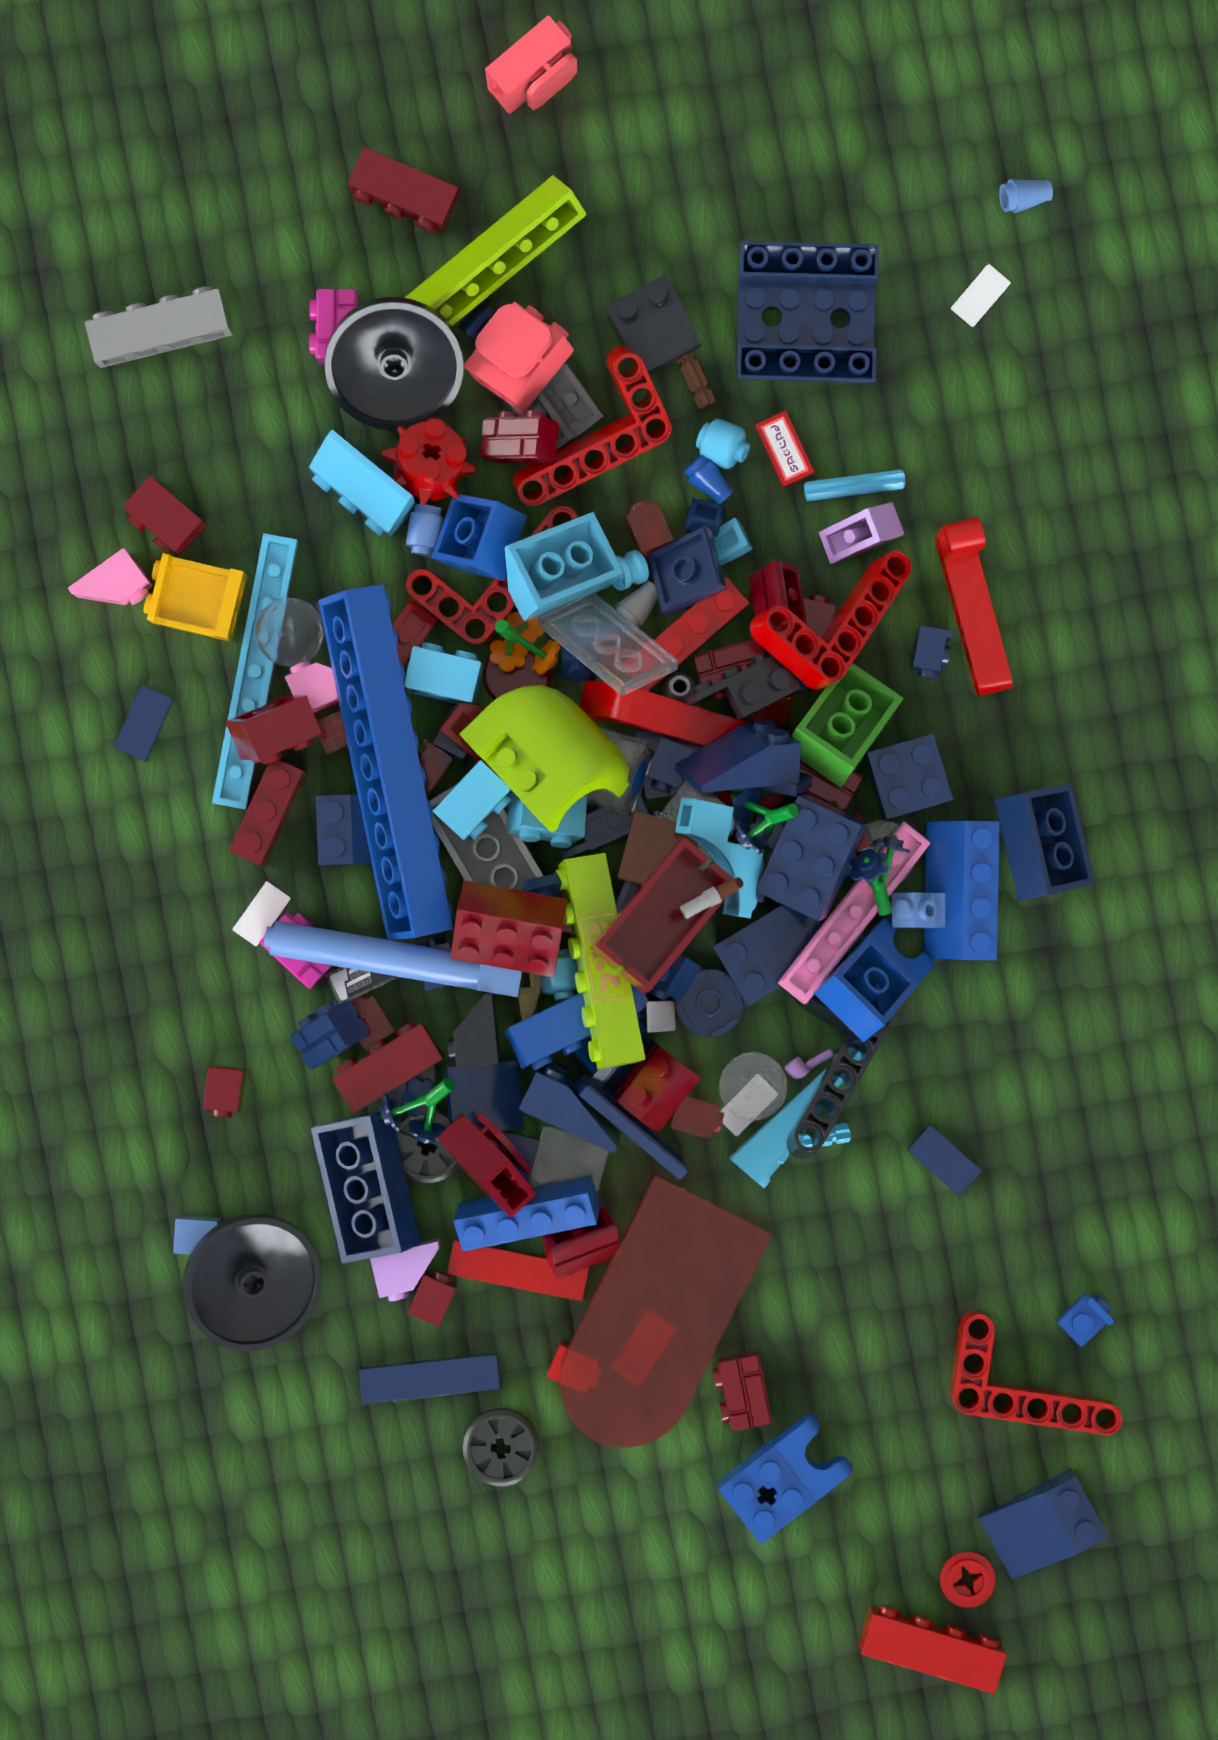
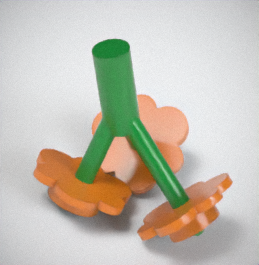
[490,611,561,675]

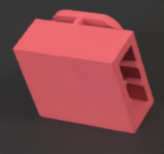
[485,15,577,114]
[463,302,574,414]

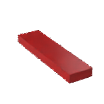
[447,1239,589,1301]

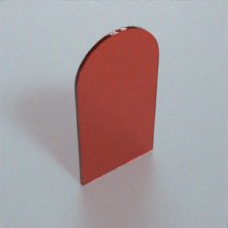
[559,1175,772,1448]

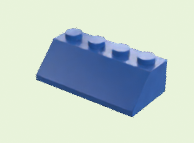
[923,821,999,960]

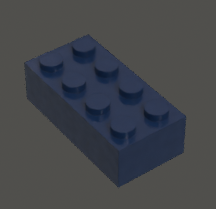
[311,1111,421,1264]

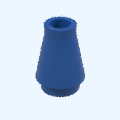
[684,455,733,505]

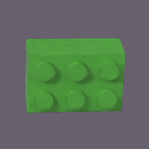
[792,663,904,788]

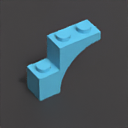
[675,798,764,918]

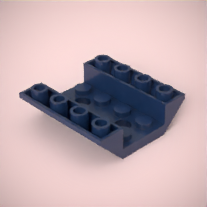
[736,241,879,383]

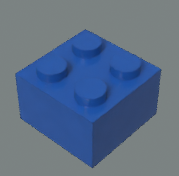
[431,494,527,581]

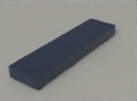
[575,1075,688,1180]
[359,1353,500,1404]

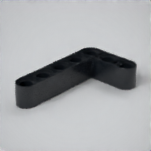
[786,976,890,1159]

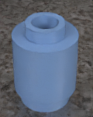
[405,504,444,557]

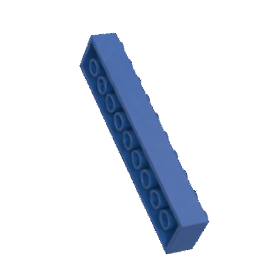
[318,584,453,940]

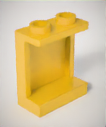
[144,553,247,642]

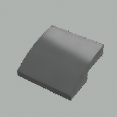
[510,361,607,451]

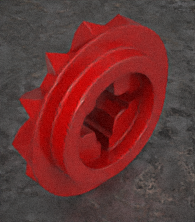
[939,1551,995,1608]

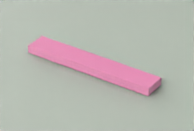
[777,821,931,1004]

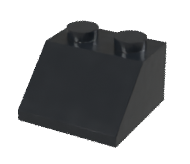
[605,274,701,374]
[448,993,501,1068]

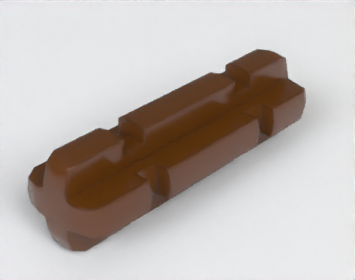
[676,351,716,409]

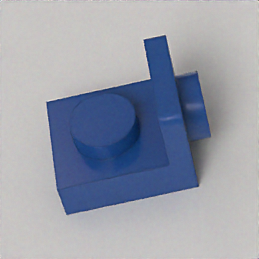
[1056,1292,1114,1348]

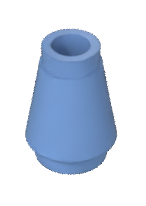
[999,179,1053,214]

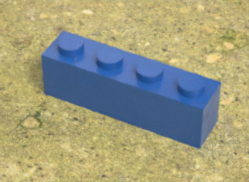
[504,984,649,1071]
[453,1176,600,1252]

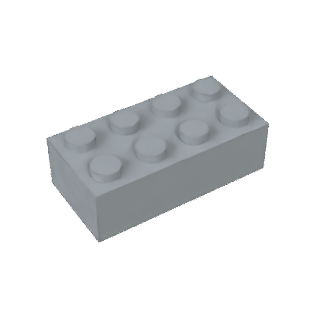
[430,785,543,891]

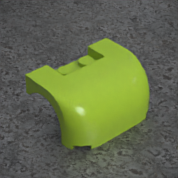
[459,685,630,833]

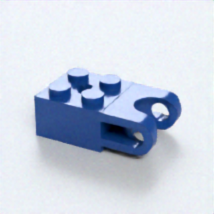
[814,915,935,1042]
[717,1414,853,1545]

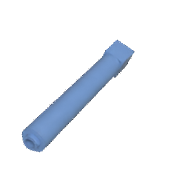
[264,921,522,997]

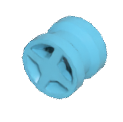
[612,550,649,591]

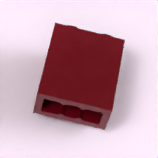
[437,1112,537,1218]

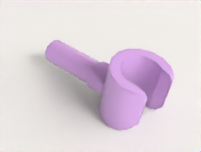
[785,1049,834,1079]

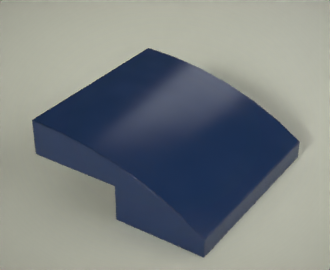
[444,1060,524,1131]

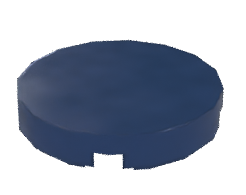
[675,969,743,1037]

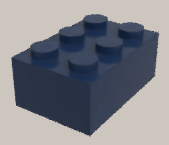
[995,783,1095,901]
[756,794,869,921]

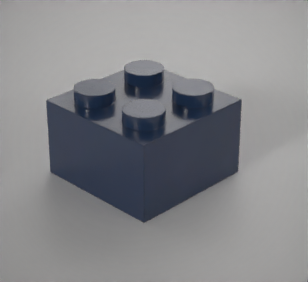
[864,733,953,821]

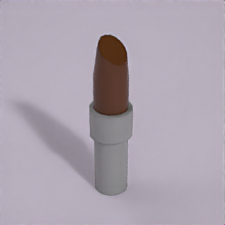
[680,877,744,919]

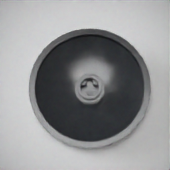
[325,297,464,431]
[182,1214,322,1351]

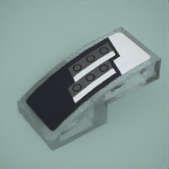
[325,967,399,1004]

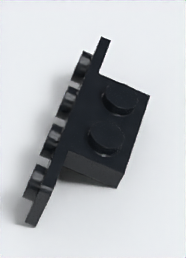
[685,644,801,720]

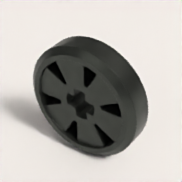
[395,1108,459,1183]
[463,1408,539,1486]

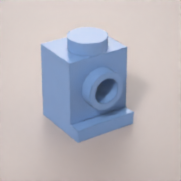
[892,892,945,928]

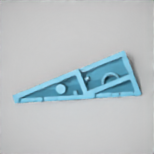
[729,1047,861,1189]

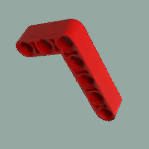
[512,345,672,506]
[406,506,577,647]
[935,516,1013,697]
[750,550,912,690]
[578,680,750,747]
[950,1310,1122,1435]

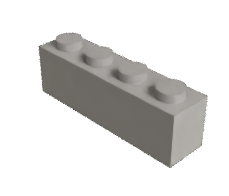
[85,286,233,368]

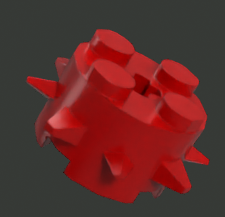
[381,418,475,505]

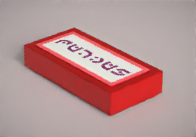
[754,411,815,488]

